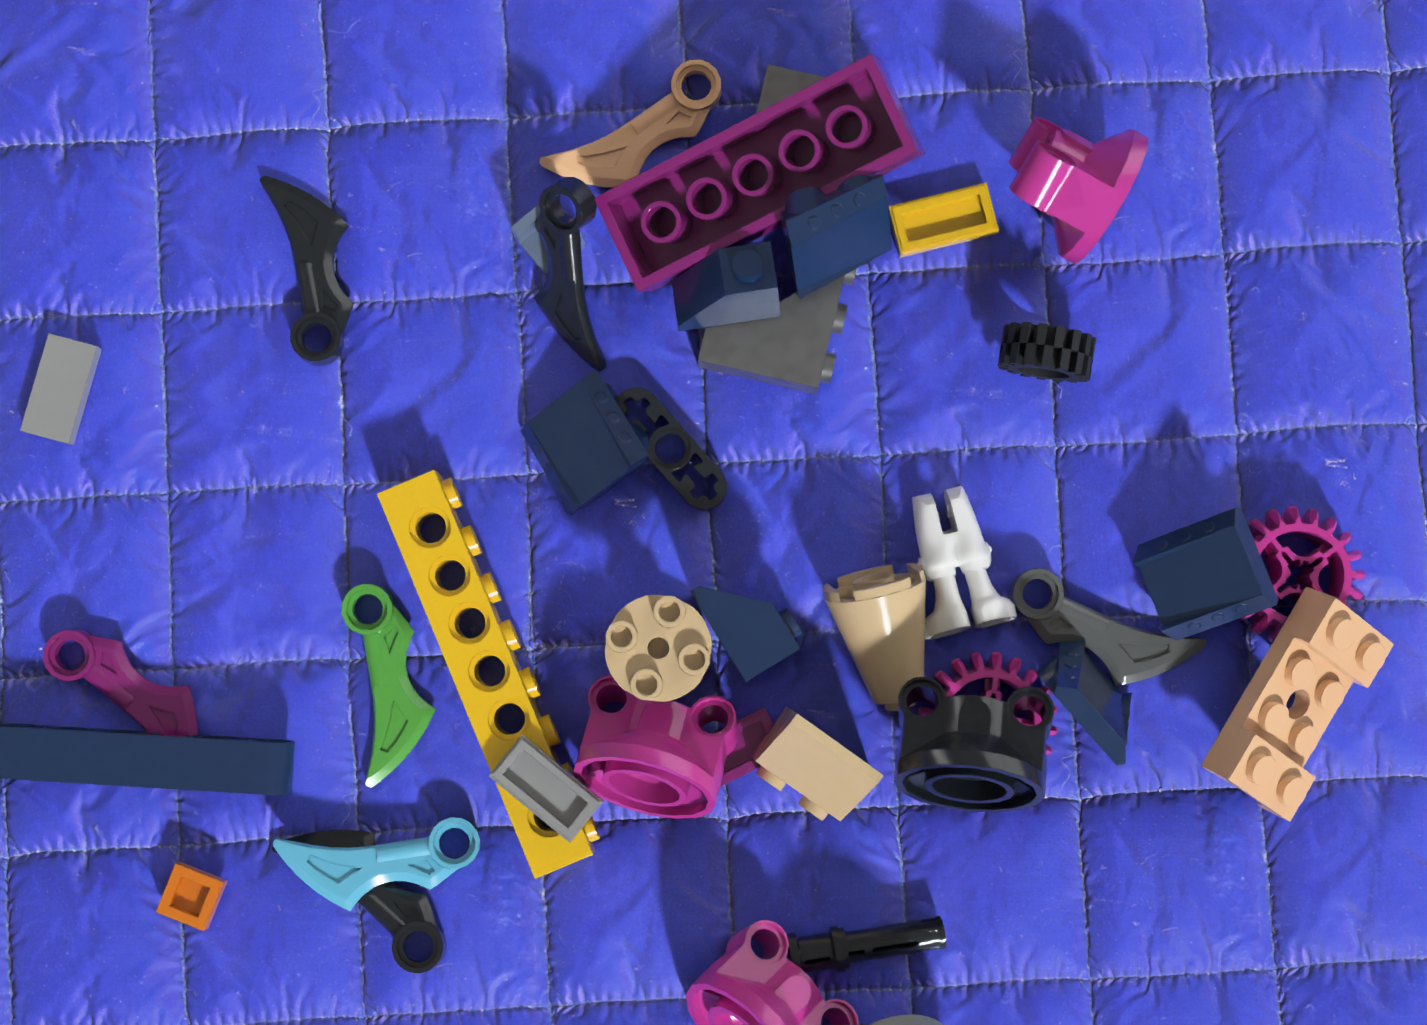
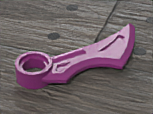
[43,629,198,736]

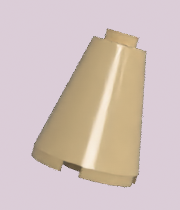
[823,563,926,711]

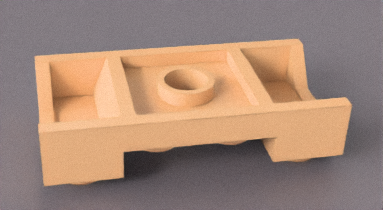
[1201,587,1394,822]

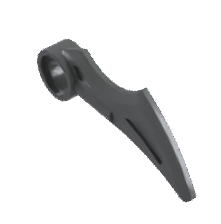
[1009,568,1207,686]

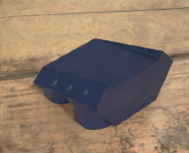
[780,173,892,299]
[520,370,649,515]
[1133,507,1279,640]
[1036,640,1132,765]

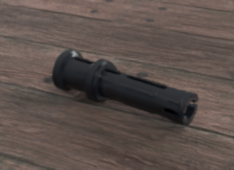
[787,915,946,973]

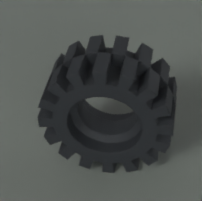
[997,322,1096,383]

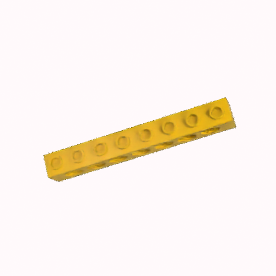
[377,470,600,879]

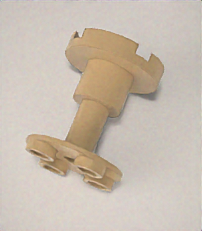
[605,594,712,702]

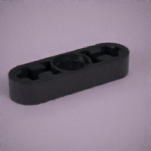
[618,387,727,511]

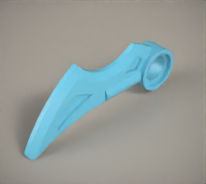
[273,817,480,911]

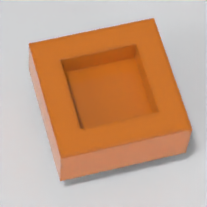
[156,861,228,931]

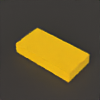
[888,182,999,258]

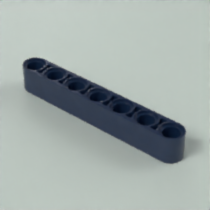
[0,722,295,795]

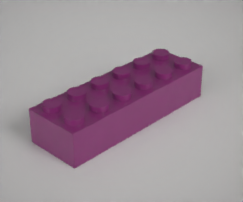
[595,54,925,292]

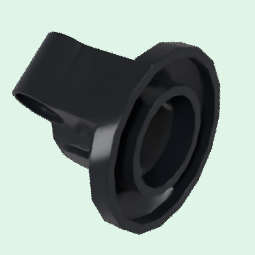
[894,677,1054,812]

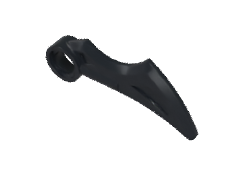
[260,176,353,366]
[534,177,607,372]
[272,830,447,974]

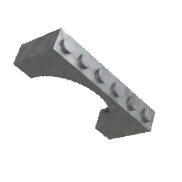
[698,64,857,394]

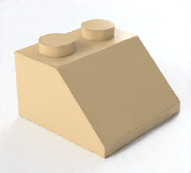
[751,706,884,822]

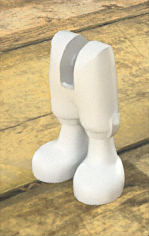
[912,486,1017,640]

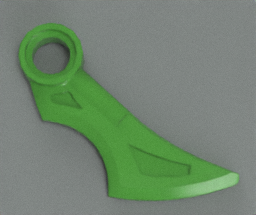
[341,584,436,787]

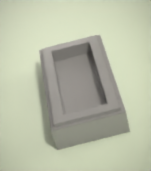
[20,333,102,446]
[489,734,604,843]

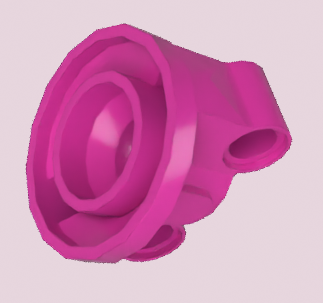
[1008,117,1148,264]
[573,675,738,819]
[686,919,859,1025]

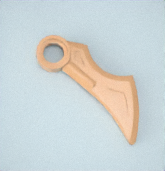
[539,59,721,189]

